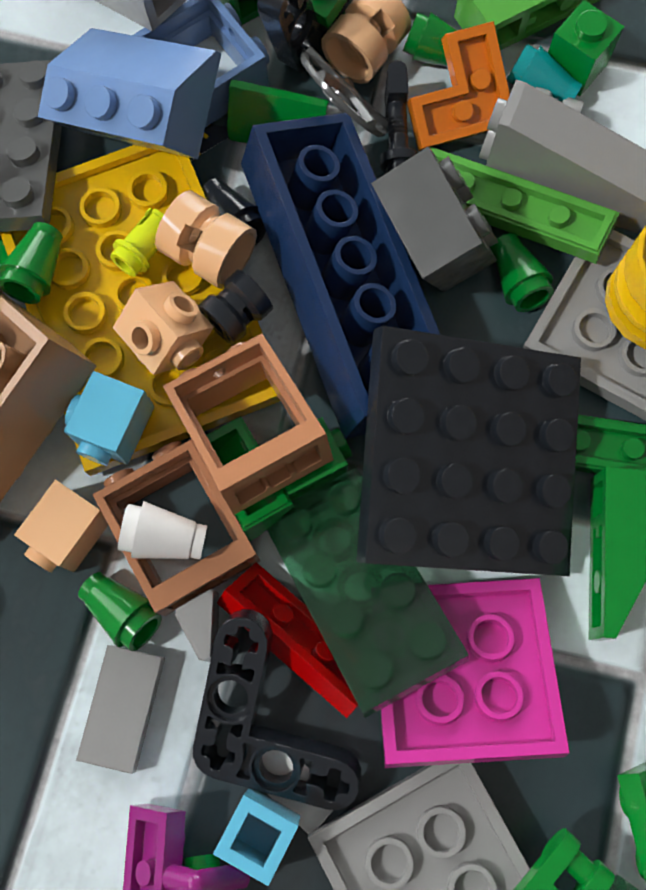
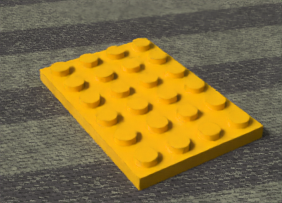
[0,145,280,476]

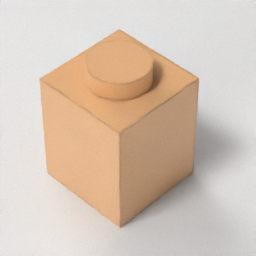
[14,479,108,573]

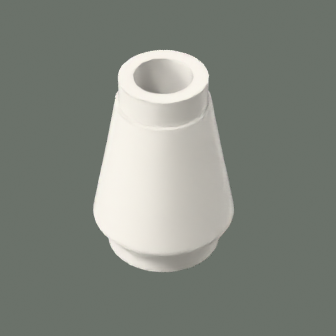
[118,501,207,560]

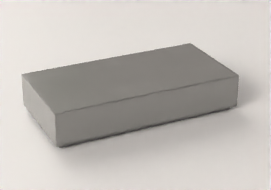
[76,645,165,774]

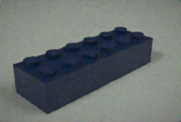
[241,113,441,440]

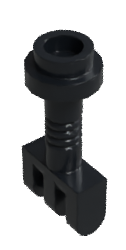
[379,60,418,174]

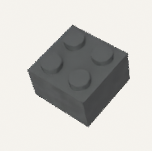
[371,146,498,292]

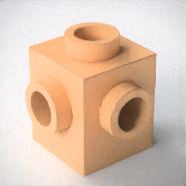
[113,281,214,375]

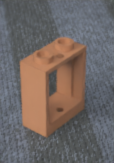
[163,333,334,515]
[92,439,260,616]

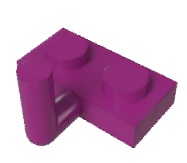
[123,804,250,890]

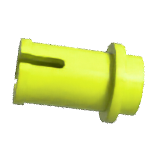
[110,208,164,277]

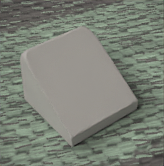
[175,589,219,662]

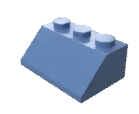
[38,28,221,160]

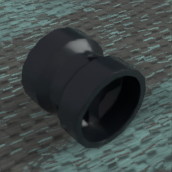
[198,269,273,346]

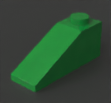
[588,467,646,641]

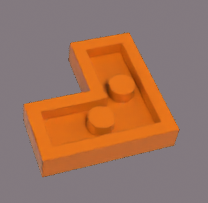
[407,21,510,151]

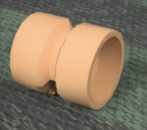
[321,0,411,84]
[155,190,257,289]

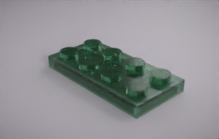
[267,467,469,718]

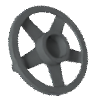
[300,46,388,138]

